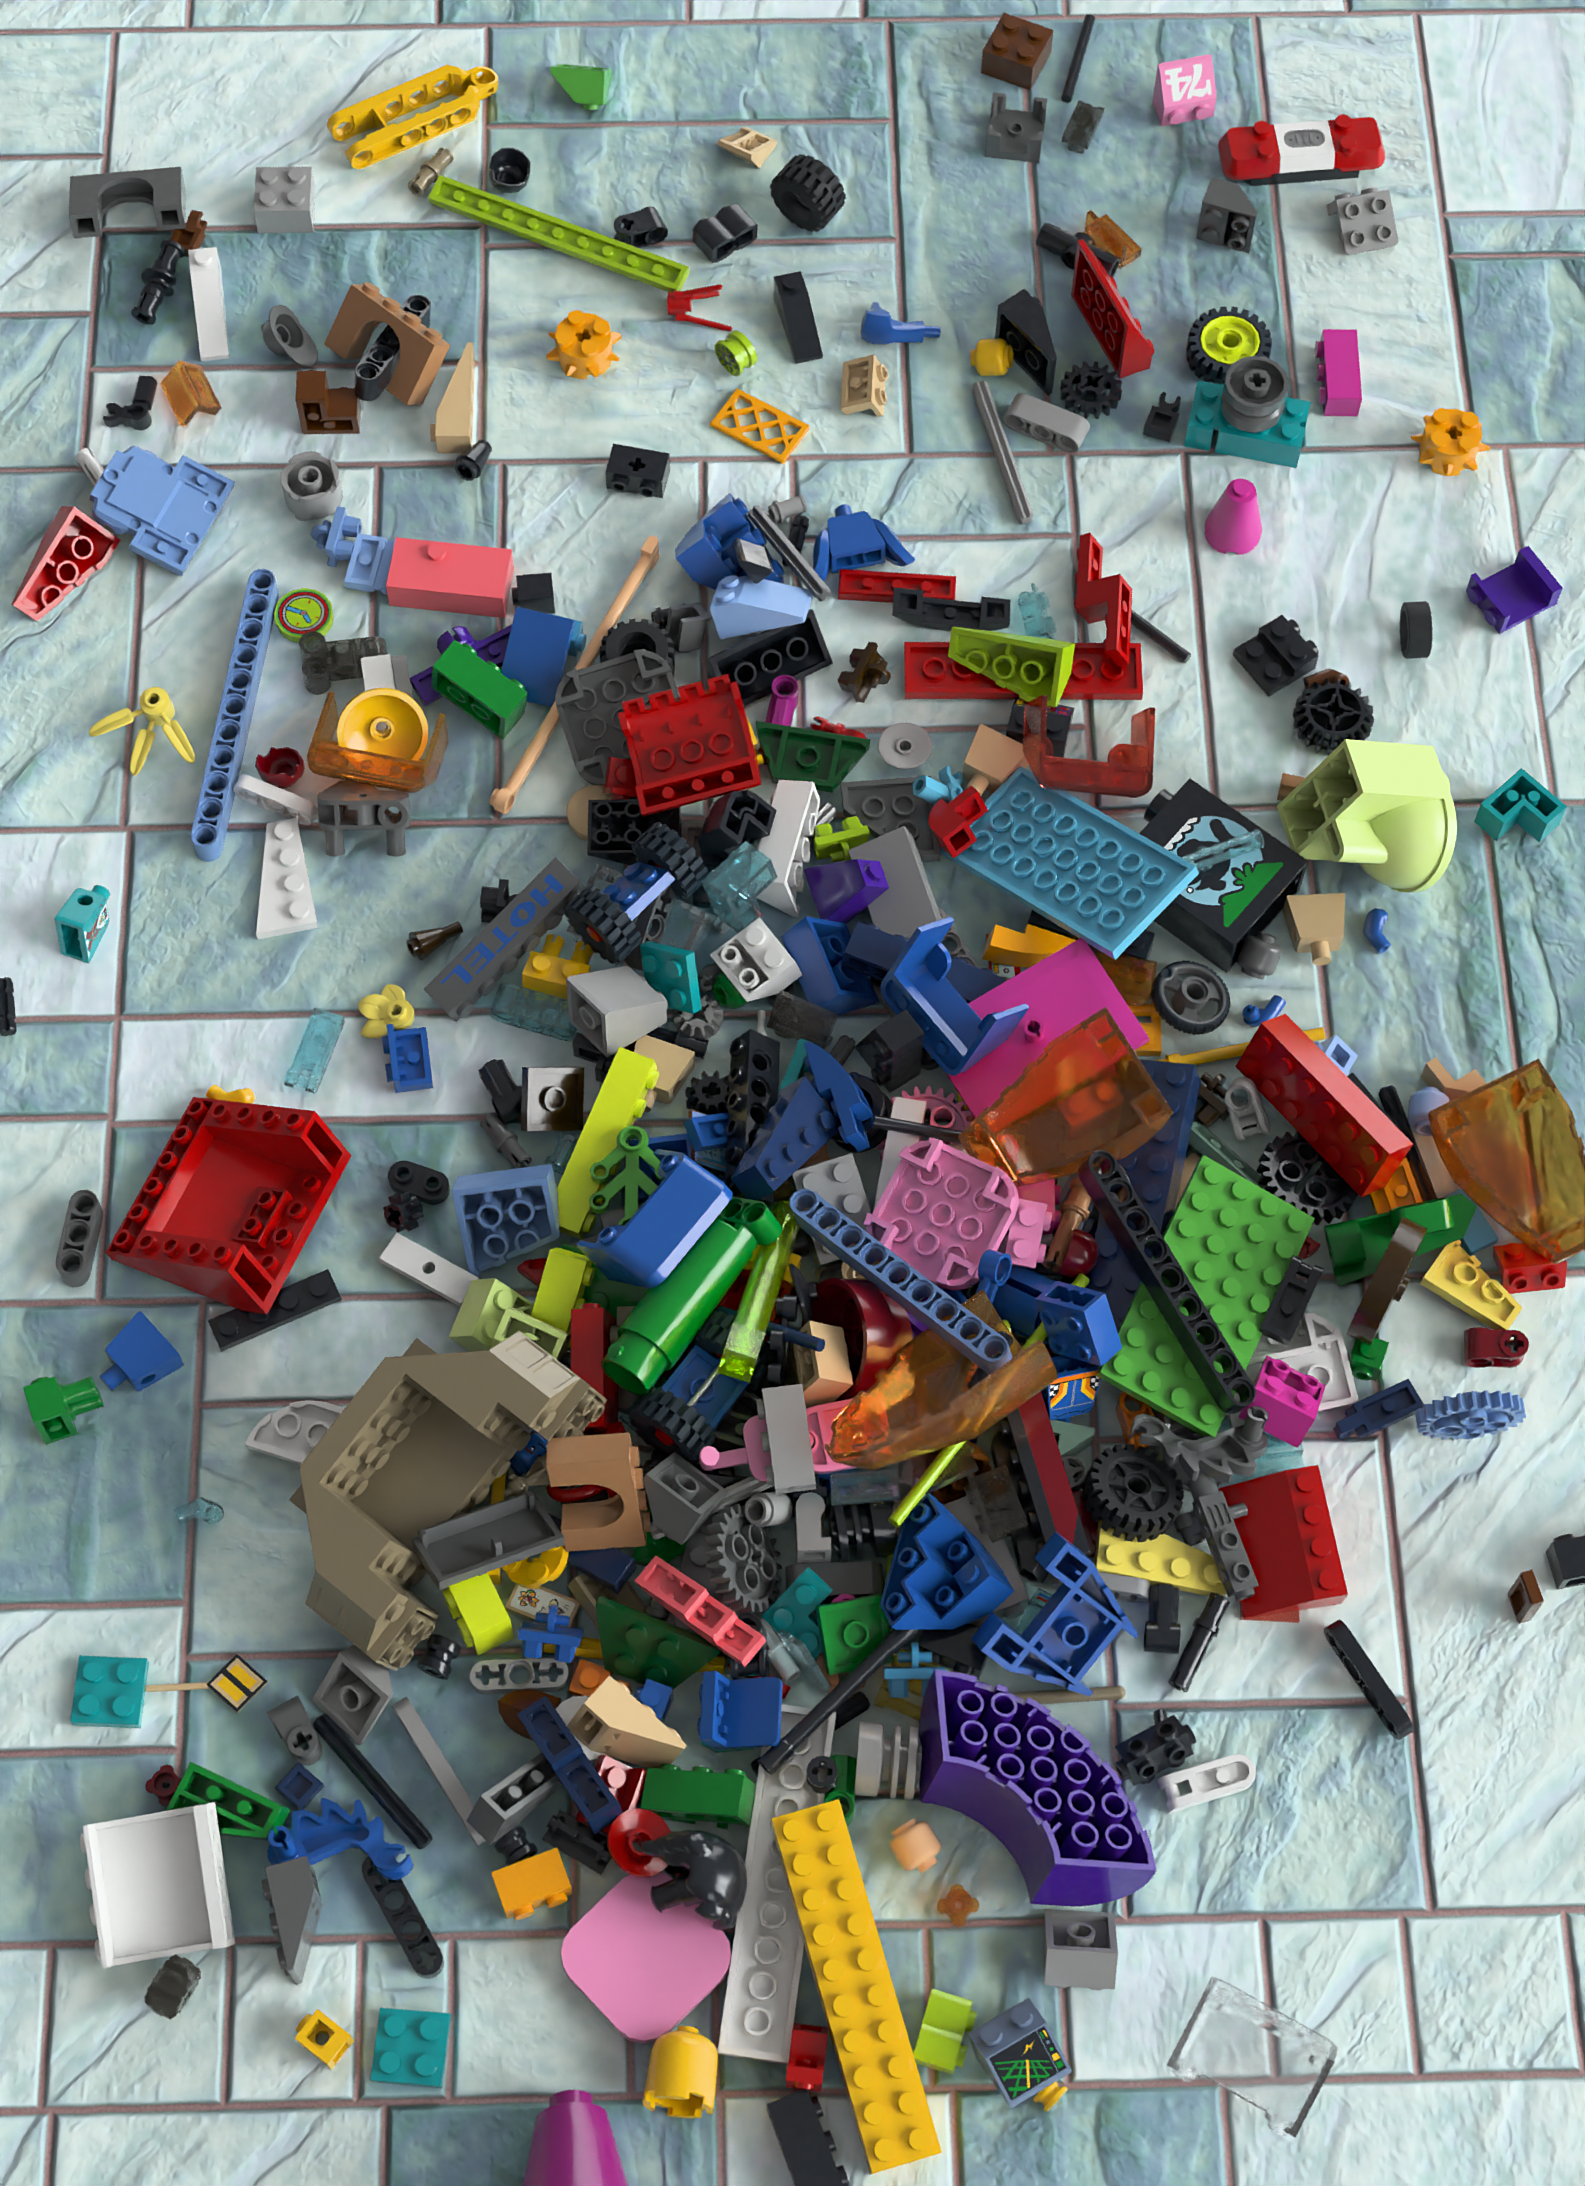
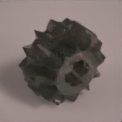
[145,1954,201,2019]

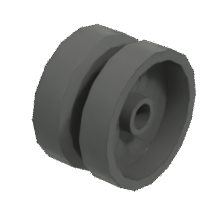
[1220,356,1289,433]

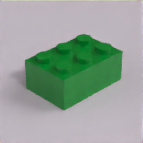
[431,640,527,740]

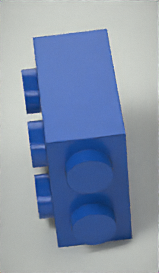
[1036,1281,1122,1366]

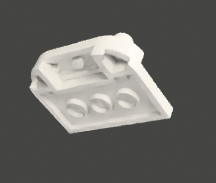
[1228,1313,1359,1429]

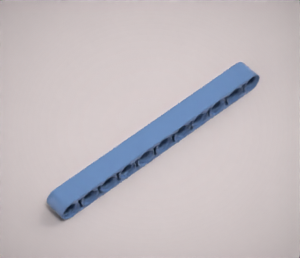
[191,569,279,862]

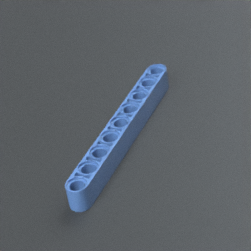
[789,1189,1014,1377]

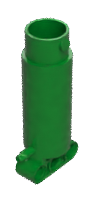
[601,1196,782,1396]

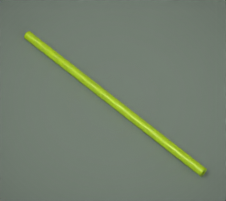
[888,1274,1090,1527]

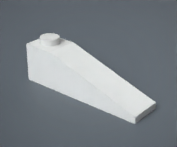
[188,247,229,361]

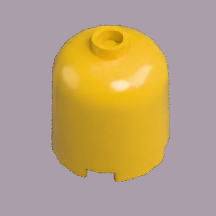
[643,2026,718,2118]

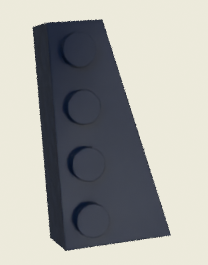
[731,1076,840,1201]

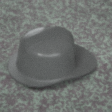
[261,305,318,367]

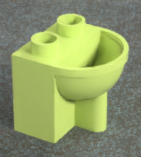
[1277,739,1457,893]

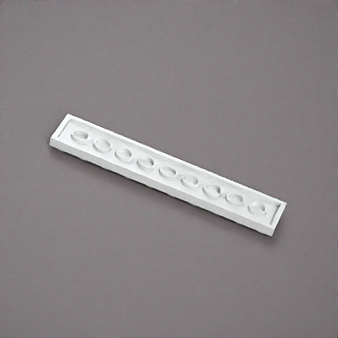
[717,1704,836,2065]

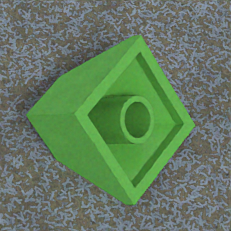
[550,64,612,110]

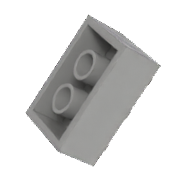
[788,1153,872,1265]

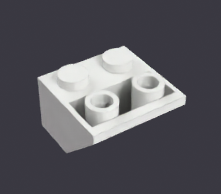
[710,917,802,1002]

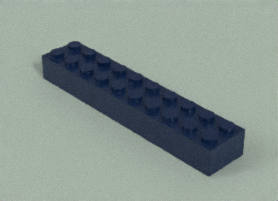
[1085,1059,1201,1330]

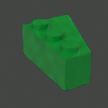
[166,1762,291,1841]

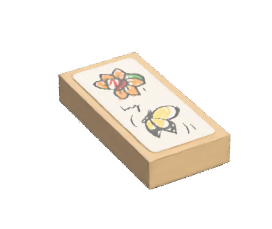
[505,1584,581,1627]

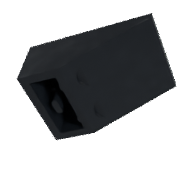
[587,799,682,865]

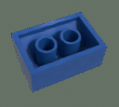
[781,916,879,1017]

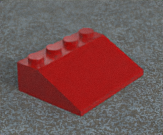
[1071,239,1154,379]
[1218,1465,1348,1620]

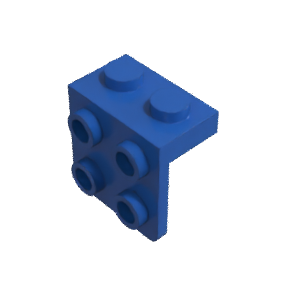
[697,1671,783,1750]

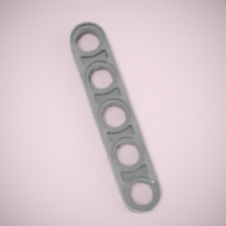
[392,1696,486,1846]

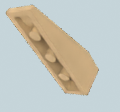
[430,342,475,453]

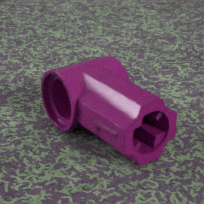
[765,675,798,726]

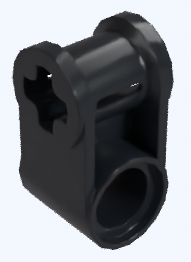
[614,206,668,248]
[730,1612,769,1680]

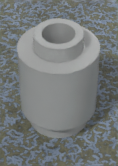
[745,1492,793,1527]

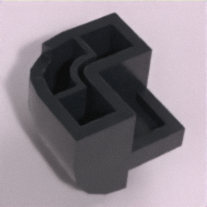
[698,790,777,869]

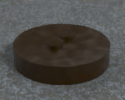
[1346,1217,1428,1346]

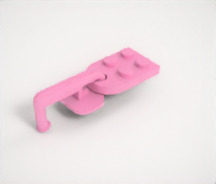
[699,1393,894,1482]

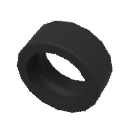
[1399,601,1433,659]

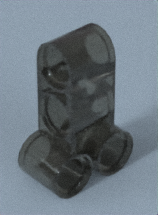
[299,631,388,695]

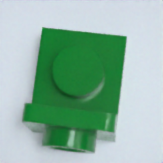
[1349,1338,1389,1381]

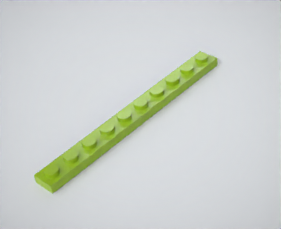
[428,175,690,292]

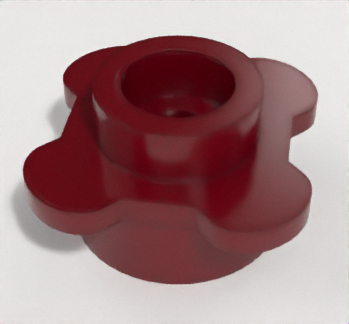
[145,1765,182,1806]

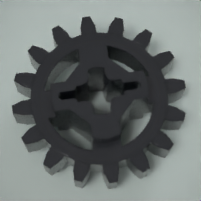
[1060,361,1122,419]

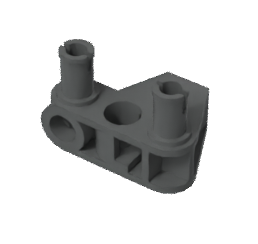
[317,780,411,857]

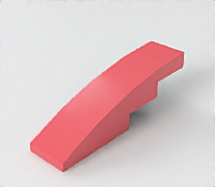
[634,1556,766,1667]

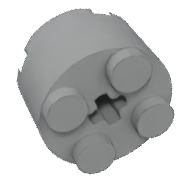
[280,451,343,521]

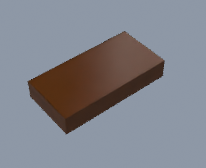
[1507,1570,1544,1624]

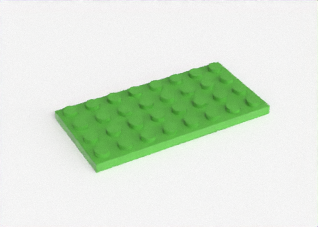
[1096,1155,1315,1438]

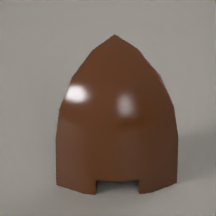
[498,1689,561,1740]

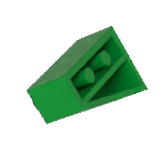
[641,1764,756,1832]

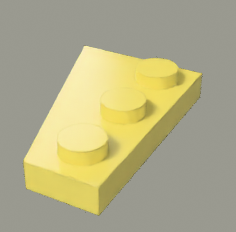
[1420,1240,1522,1330]

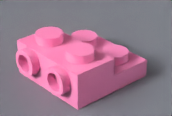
[997,1199,1052,1269]

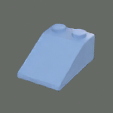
[710,575,813,639]

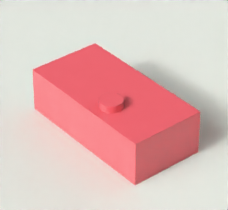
[386,537,514,618]

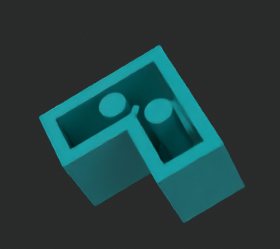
[1474,768,1567,842]

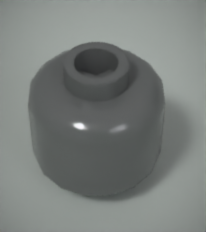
[1237,931,1282,979]

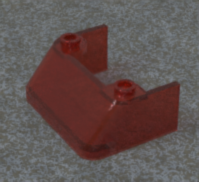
[1023,695,1155,798]

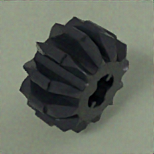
[685,1070,730,1115]

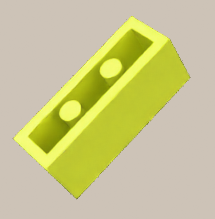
[531,1247,595,1353]

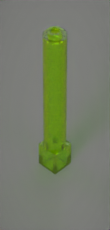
[717,1201,800,1383]

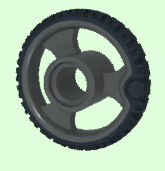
[1152,960,1230,1035]

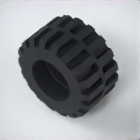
[770,154,846,232]
[600,619,675,678]

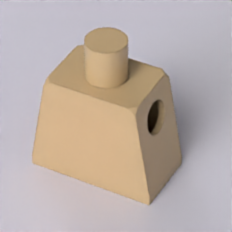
[963,724,1031,796]
[1283,893,1345,966]
[634,1035,695,1112]

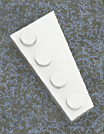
[256,817,318,939]

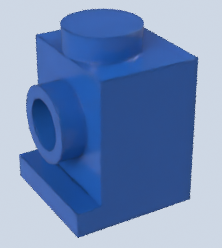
[634,1679,674,1724]

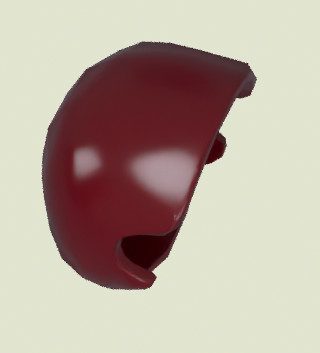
[255,747,305,789]
[1058,1229,1098,1279]

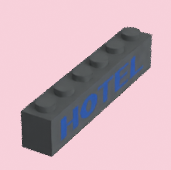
[423,857,586,1022]

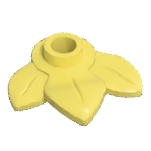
[358,984,414,1038]

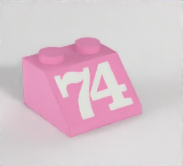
[1152,54,1217,126]

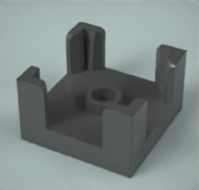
[985,92,1048,163]

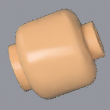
[890,1818,942,1873]

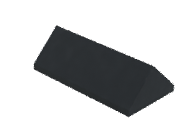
[707,609,833,706]

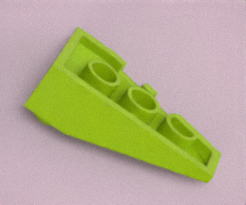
[948,627,1075,707]

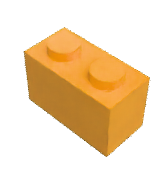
[491,1848,573,1920]

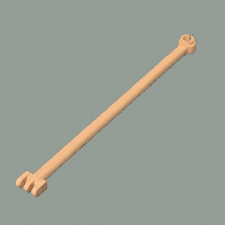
[489,536,659,815]

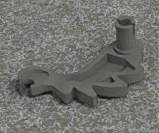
[1129,1406,1269,1484]

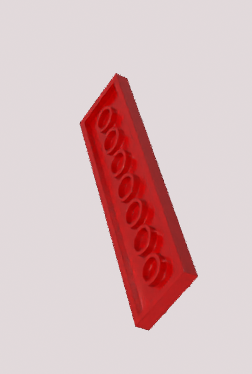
[904,642,1143,700]

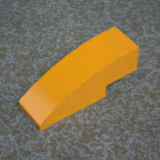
[982,924,1076,967]

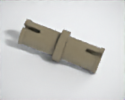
[408,147,454,196]

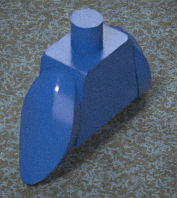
[813,504,915,581]

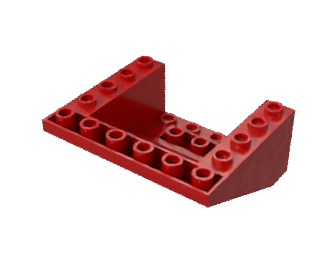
[105,1097,351,1315]

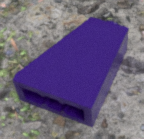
[804,859,889,924]

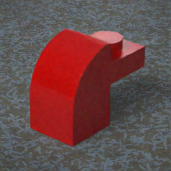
[928,786,988,859]
[786,2023,829,2092]

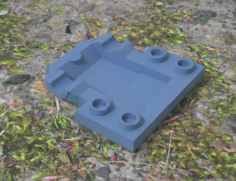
[89,446,235,577]

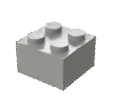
[254,167,316,233]

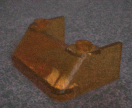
[307,691,449,793]

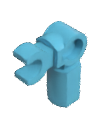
[913,766,963,805]

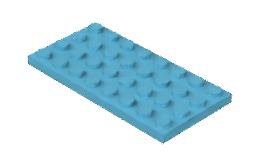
[940,766,1199,960]

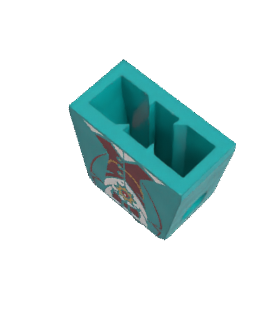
[54,885,110,963]

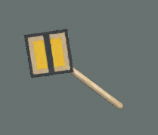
[144,1654,268,1713]

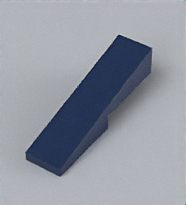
[548,1513,637,1595]
[517,1695,623,1834]

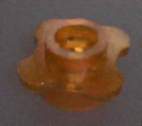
[937,1884,979,1927]

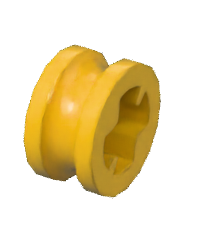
[1033,2081,1068,2113]

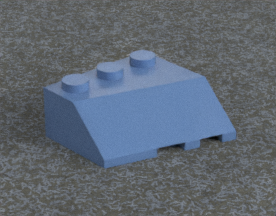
[452,1164,560,1277]

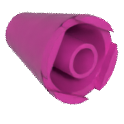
[1204,479,1262,555]

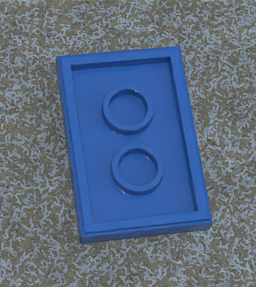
[501,607,575,707]

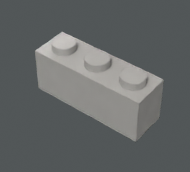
[756,1384,816,1495]

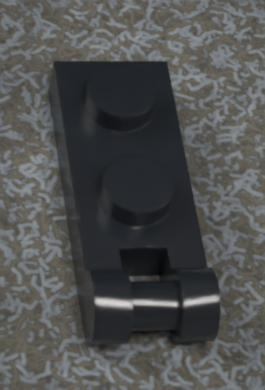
[1259,1255,1324,1346]

